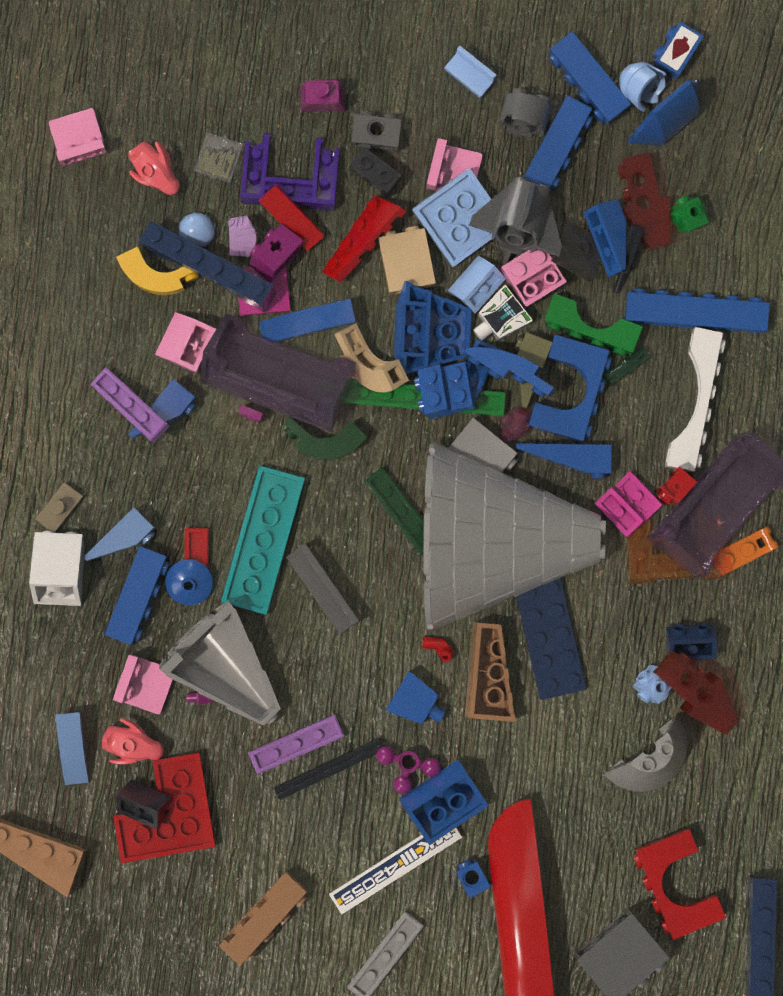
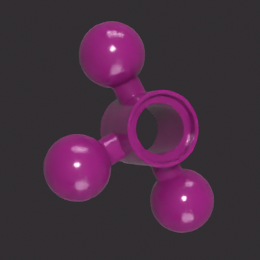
[376,746,441,794]

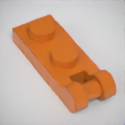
[709,526,779,577]

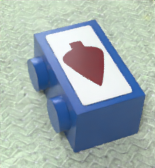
[653,22,704,80]

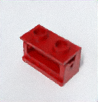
[655,466,697,506]

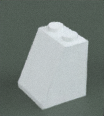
[29,531,84,606]

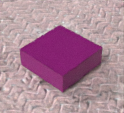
[238,404,264,423]

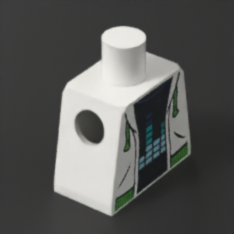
[473,285,533,341]

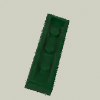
[364,467,424,556]

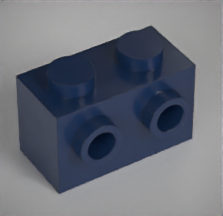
[666,623,717,661]

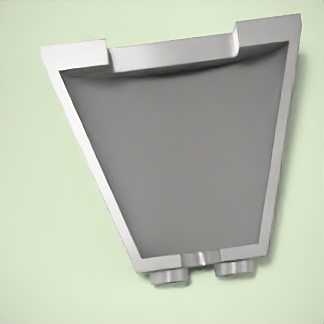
[603,714,687,792]

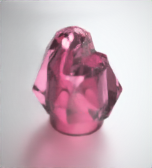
[501,407,530,442]

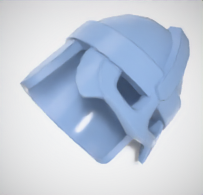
[619,62,666,112]

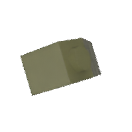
[514,332,553,410]

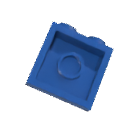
[414,361,475,420]

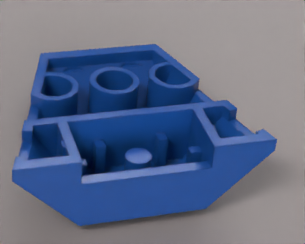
[627,79,700,146]
[394,281,472,374]

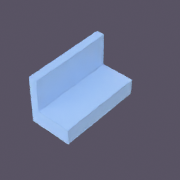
[444,46,496,99]
[448,255,506,314]

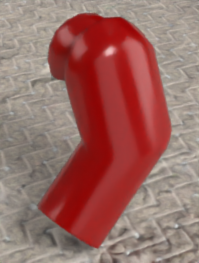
[422,637,454,662]

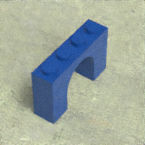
[527,335,612,443]

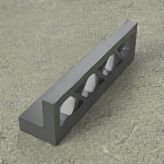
[286,543,359,634]

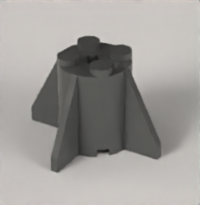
[469,177,562,265]

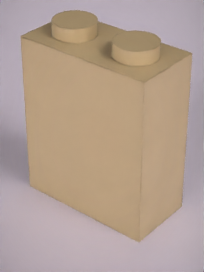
[378,226,436,296]

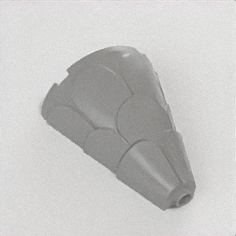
[159,602,281,726]

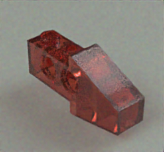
[618,153,670,252]
[653,650,739,735]

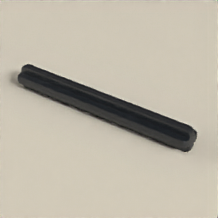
[274,738,383,799]

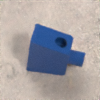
[386,671,446,724]

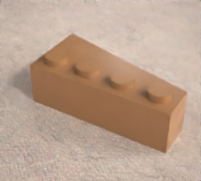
[465,622,516,722]
[0,819,87,897]
[219,870,307,966]

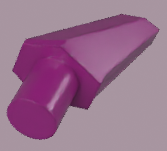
[186,691,214,705]

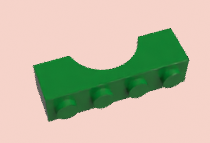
[543,293,643,357]

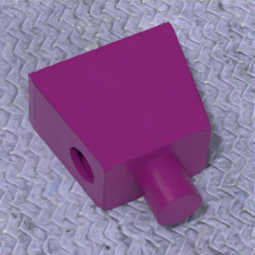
[300,80,345,112]

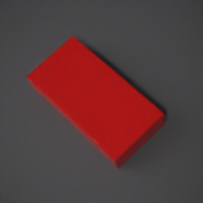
[184,528,209,568]

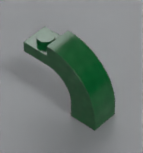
[283,416,368,460]

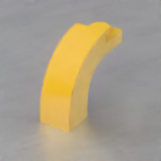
[116,247,199,295]

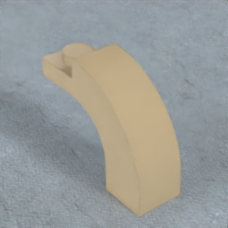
[334,323,409,392]

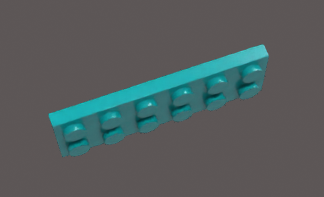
[221,466,305,615]

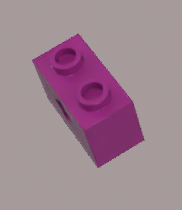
[249,224,303,282]

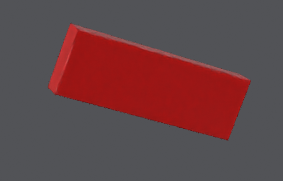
[259,184,325,251]

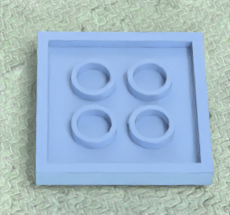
[411,168,492,267]

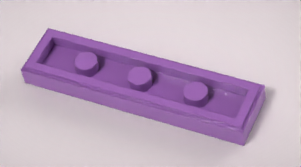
[90,367,169,443]
[248,715,344,774]

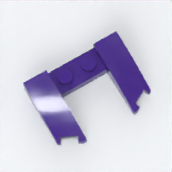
[240,134,339,211]

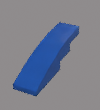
[259,299,356,345]

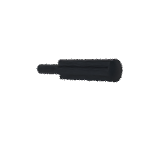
[613,224,645,294]

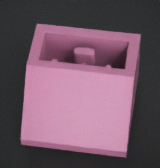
[500,249,567,307]
[155,312,218,375]

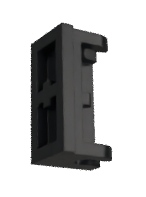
[117,780,172,829]

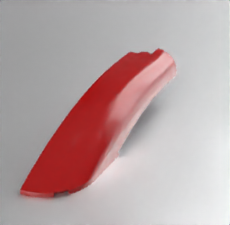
[488,798,554,996]

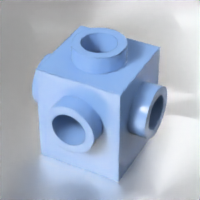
[632,665,676,704]

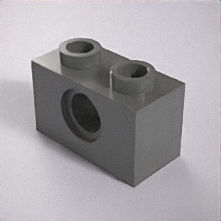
[351,111,402,152]

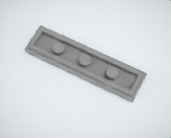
[347,911,424,996]

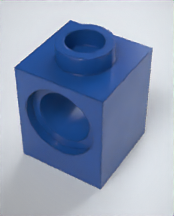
[455,859,490,898]

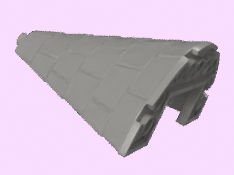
[424,442,606,631]

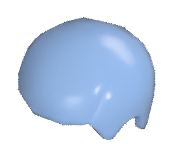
[178,212,215,247]

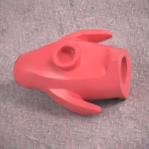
[128,142,180,196]
[102,719,164,765]

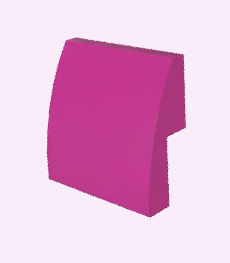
[238,267,290,316]
[595,471,664,537]

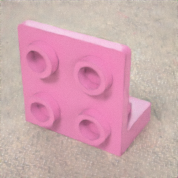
[49,108,107,167]
[426,138,482,191]
[113,654,173,714]

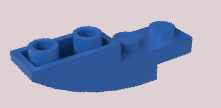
[465,347,556,397]

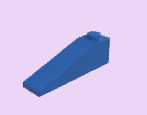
[515,444,611,479]

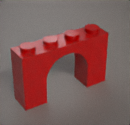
[633,827,726,940]

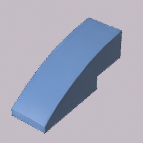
[56,712,89,785]

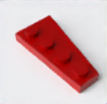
[322,195,406,283]

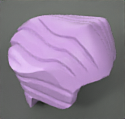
[228,215,258,257]

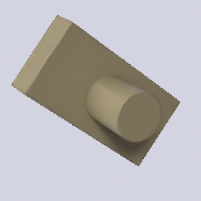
[35,482,84,533]

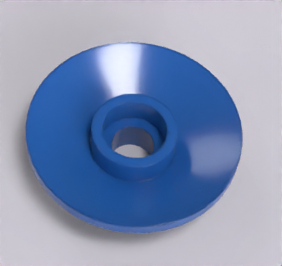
[165,559,213,605]

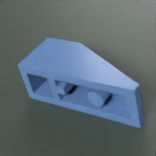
[83,508,156,562]

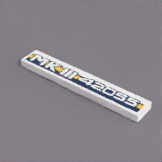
[329,828,462,914]

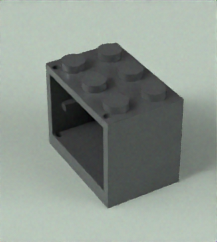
[573,909,669,996]

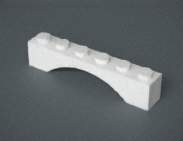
[664,327,725,473]

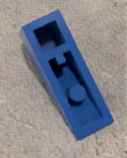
[583,199,626,278]
[128,379,197,439]

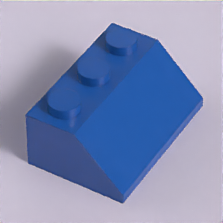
[399,760,489,845]

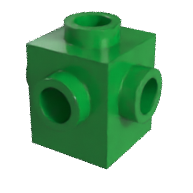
[669,195,709,233]

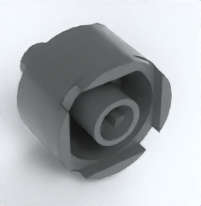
[499,88,551,138]

